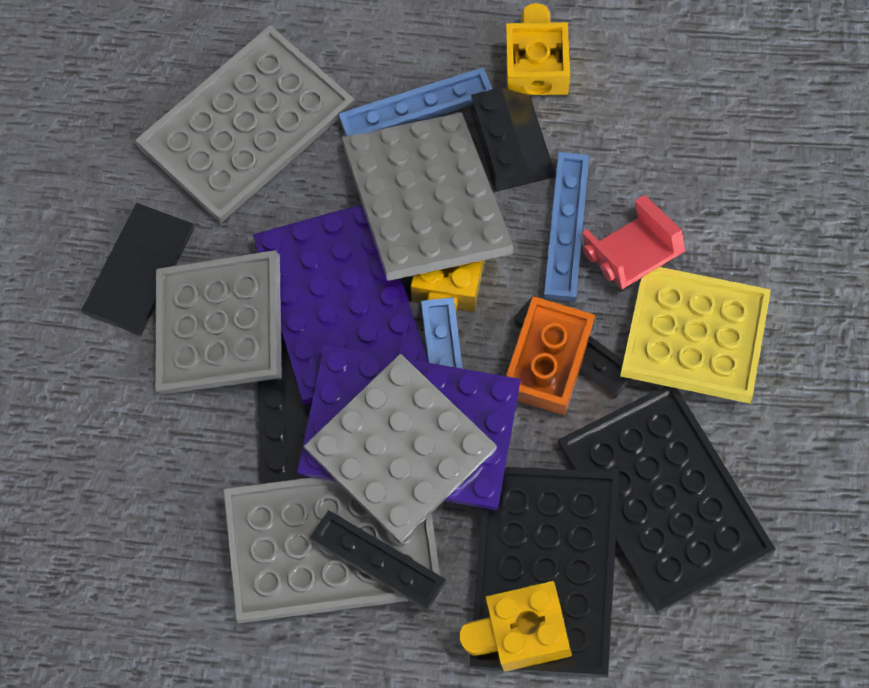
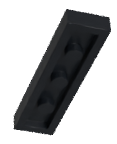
[513,295,631,398]
[310,510,446,611]

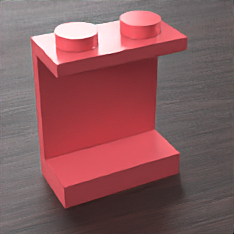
[582,195,685,289]

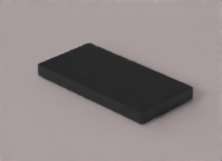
[82,203,194,336]

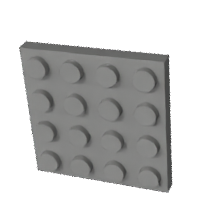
[155,250,282,395]
[304,354,497,544]

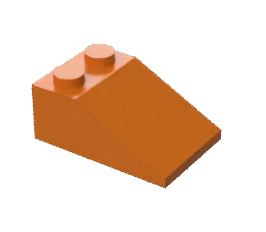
[506,296,595,416]

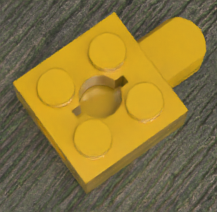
[506,3,570,95]
[411,260,485,312]
[460,581,572,672]

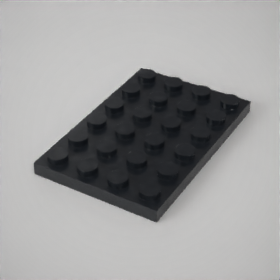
[558,386,776,615]
[469,467,620,677]

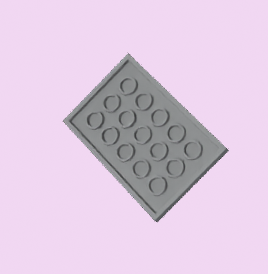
[135,25,355,223]
[342,112,513,281]
[224,478,443,623]

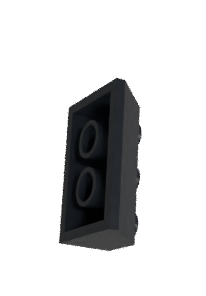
[471,87,556,192]

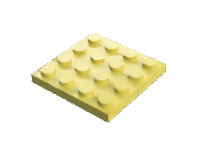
[620,267,771,404]

